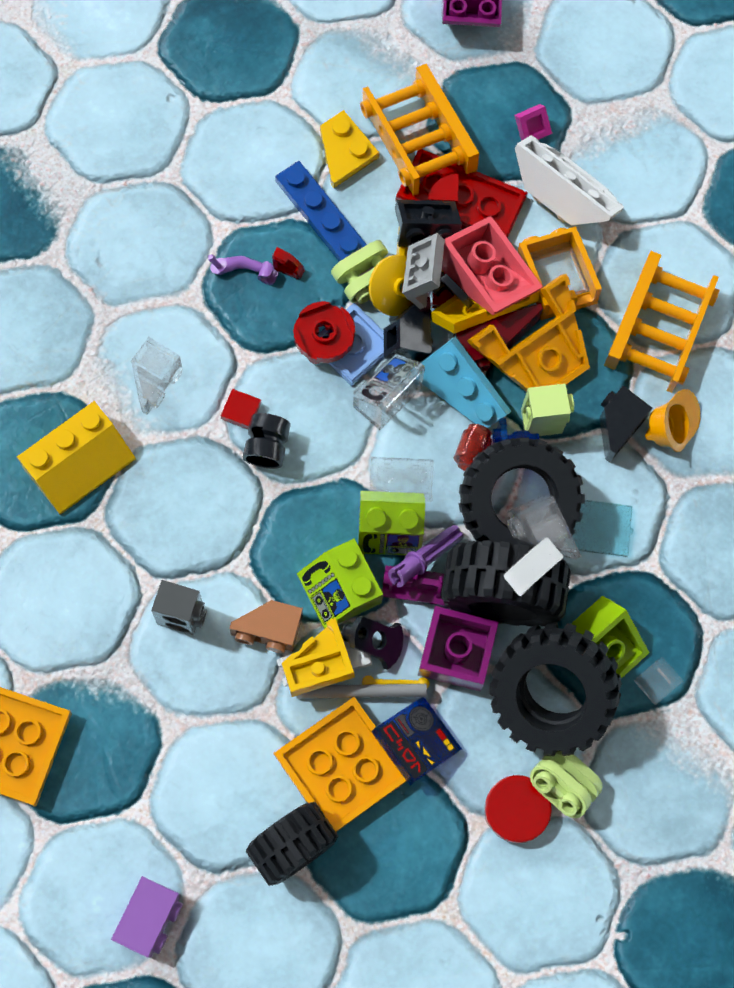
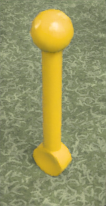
[362,675,430,689]

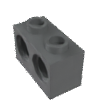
[151,580,207,635]

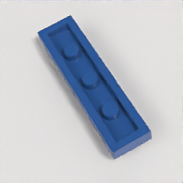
[275,161,367,262]

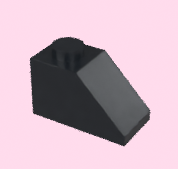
[599,386,653,463]

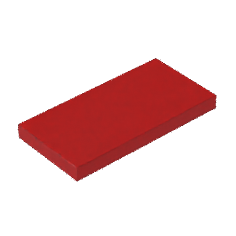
[395,149,528,238]

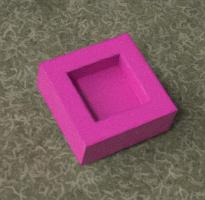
[514,104,552,141]

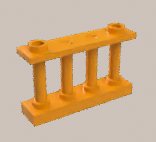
[360,63,479,196]
[604,250,720,393]

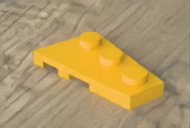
[431,292,540,334]

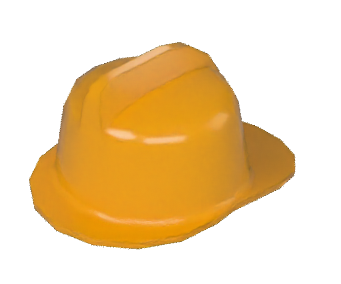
[645,389,700,452]

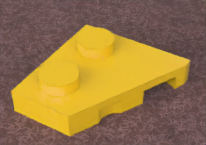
[320,110,379,188]
[282,618,355,697]

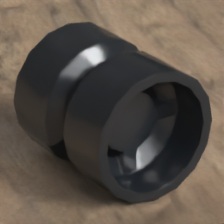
[243,413,291,469]

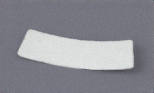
[504,537,563,596]

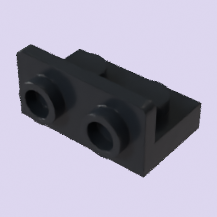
[395,200,462,247]

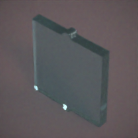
[573,500,634,557]

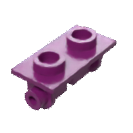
[382,565,445,606]

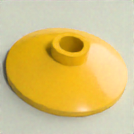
[369,255,414,316]

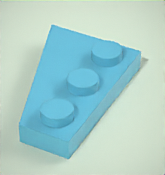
[408,336,511,431]

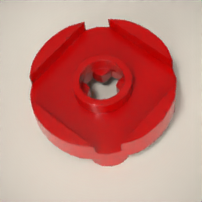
[293,301,355,364]

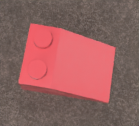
[442,216,543,315]

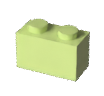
[521,383,574,438]

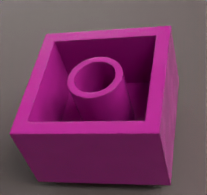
[417,606,499,691]

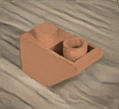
[229,600,303,654]

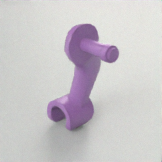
[208,254,278,285]

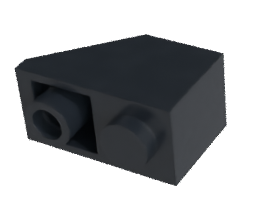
[383,297,433,364]

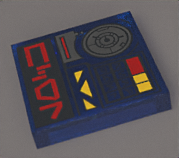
[371,697,462,786]

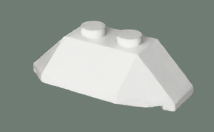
[515,135,624,225]

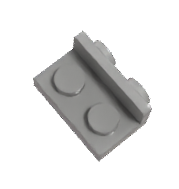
[402,233,445,309]

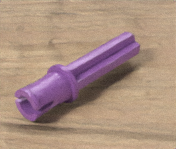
[388,525,463,587]

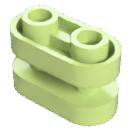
[331,240,388,304]
[530,751,602,818]

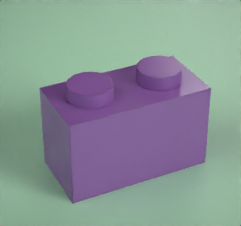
[111,876,183,958]

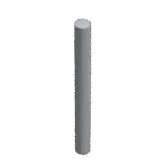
[296,684,427,699]

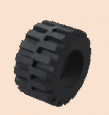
[246,802,338,886]

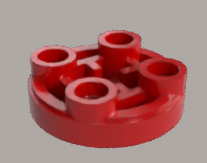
[484,775,552,843]

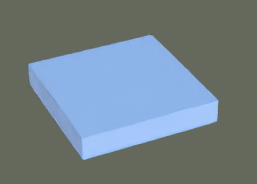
[317,303,384,387]

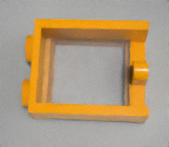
[518,226,602,320]

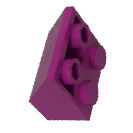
[441,0,502,27]

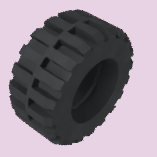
[458,438,585,549]
[441,540,571,627]
[489,622,622,757]

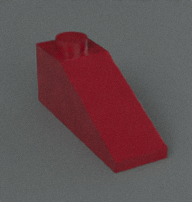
[453,303,543,372]

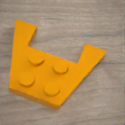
[467,274,590,392]

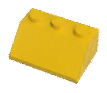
[17,401,136,515]

